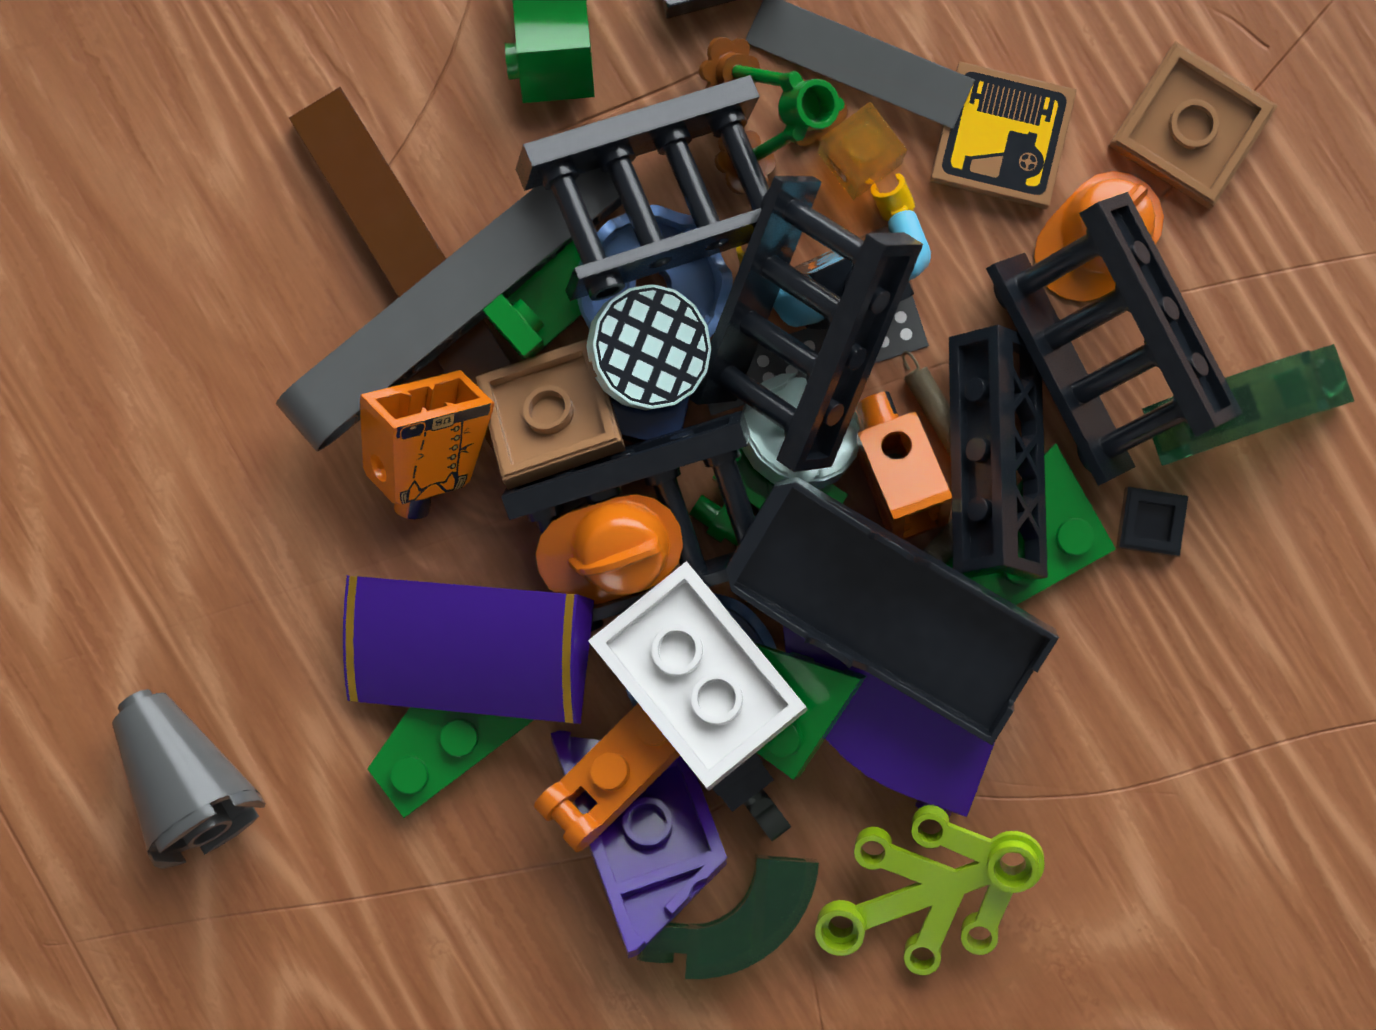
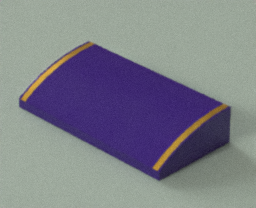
[343,575,594,724]

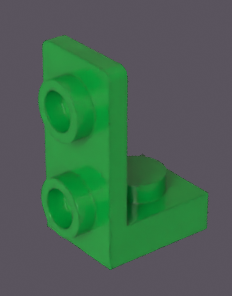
[483,241,582,360]

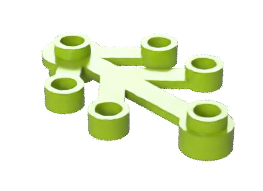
[815,805,1045,975]

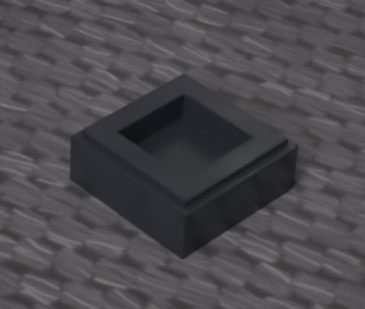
[1116,487,1189,557]

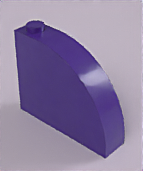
[783,625,995,818]

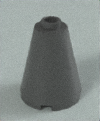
[112,689,266,869]

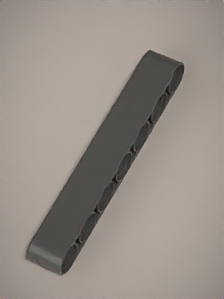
[276,168,622,451]

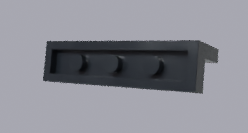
[949,325,1048,580]

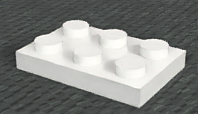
[588,561,808,790]

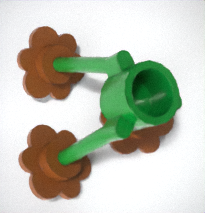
[699,37,848,194]

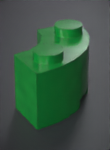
[505,0,595,103]

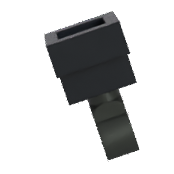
[712,753,791,841]

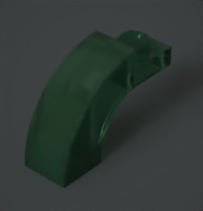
[1142,344,1354,466]
[637,854,819,979]

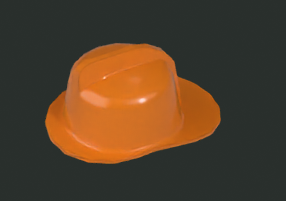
[1034,171,1164,302]
[536,494,683,604]

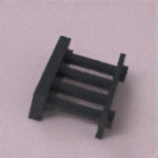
[515,75,769,301]
[689,176,923,472]
[986,192,1243,486]
[501,410,755,632]

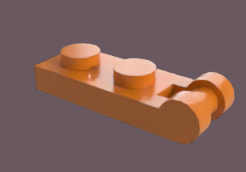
[534,703,680,853]

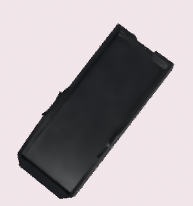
[726,477,1059,745]

